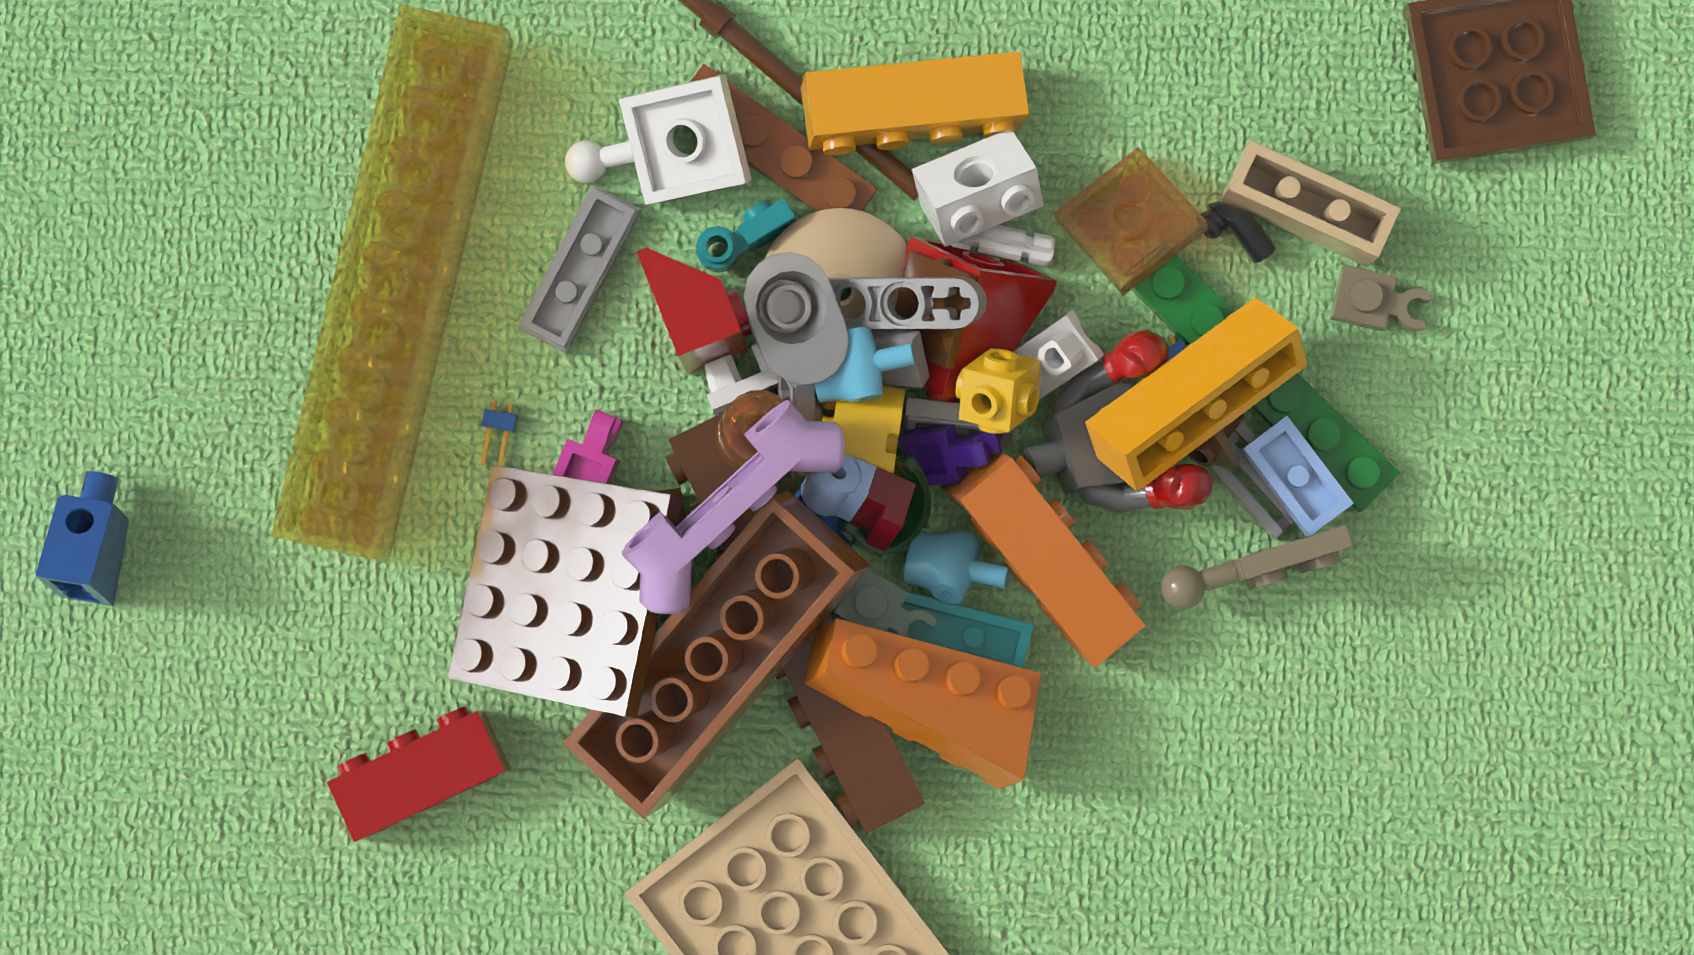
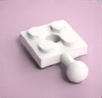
[565,74,752,205]

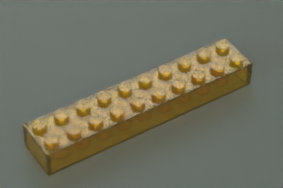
[271,4,514,564]

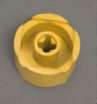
[822,385,905,479]

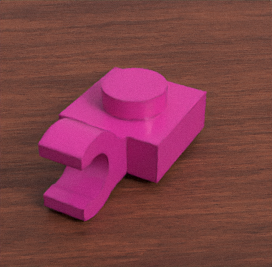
[552,409,623,485]

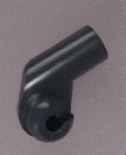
[1196,201,1276,263]

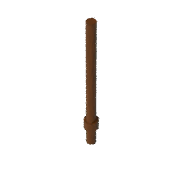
[678,0,918,201]

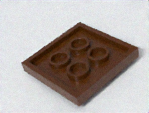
[1404,0,1596,164]

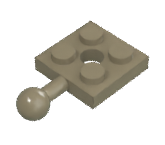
[1161,525,1353,609]

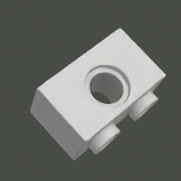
[912,130,1044,247]

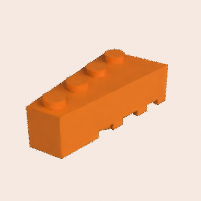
[940,452,1145,668]
[804,618,1041,790]

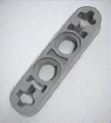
[827,276,987,329]

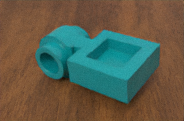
[696,198,796,272]

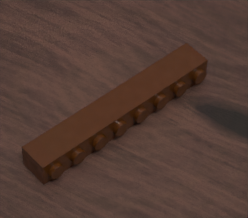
[665,410,925,834]

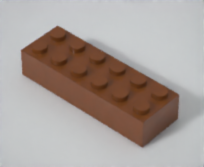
[563,491,871,819]

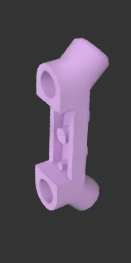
[622,400,845,614]

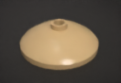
[765,208,907,319]

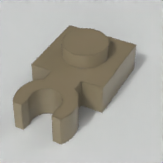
[1330,264,1432,332]

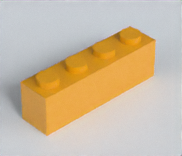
[801,51,1029,155]
[1085,297,1308,492]

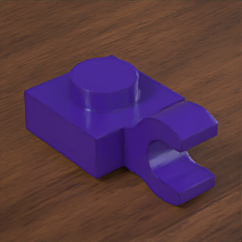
[898,424,1003,485]

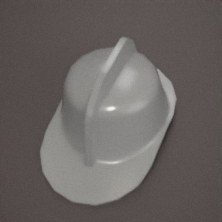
[743,252,849,385]

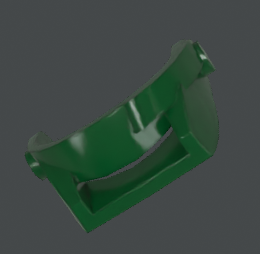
[837,454,931,558]

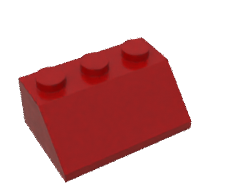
[636,248,752,375]

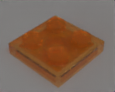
[1054,147,1208,296]

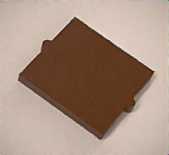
[895,251,978,369]

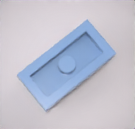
[1241,416,1354,537]

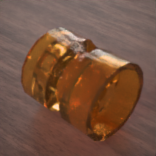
[715,390,784,469]

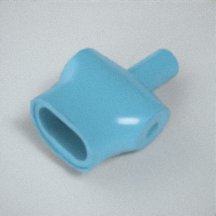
[814,327,915,403]
[904,530,1010,604]

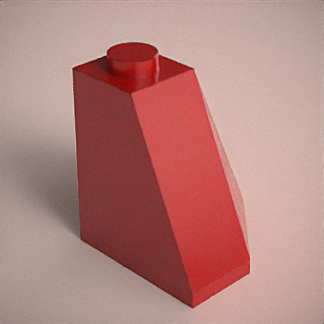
[907,237,1057,403]

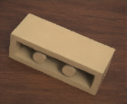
[1220,140,1401,267]

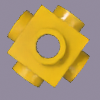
[956,348,1041,434]

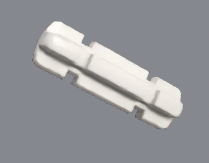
[951,225,1055,267]

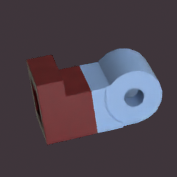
[801,454,916,552]

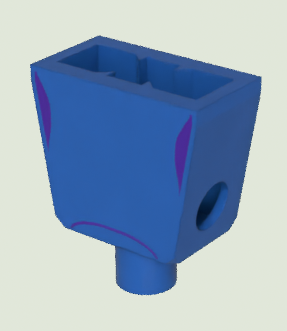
[36,471,129,606]

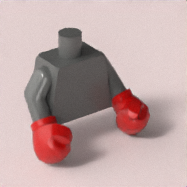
[1023,330,1213,513]

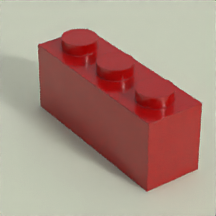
[327,706,511,842]

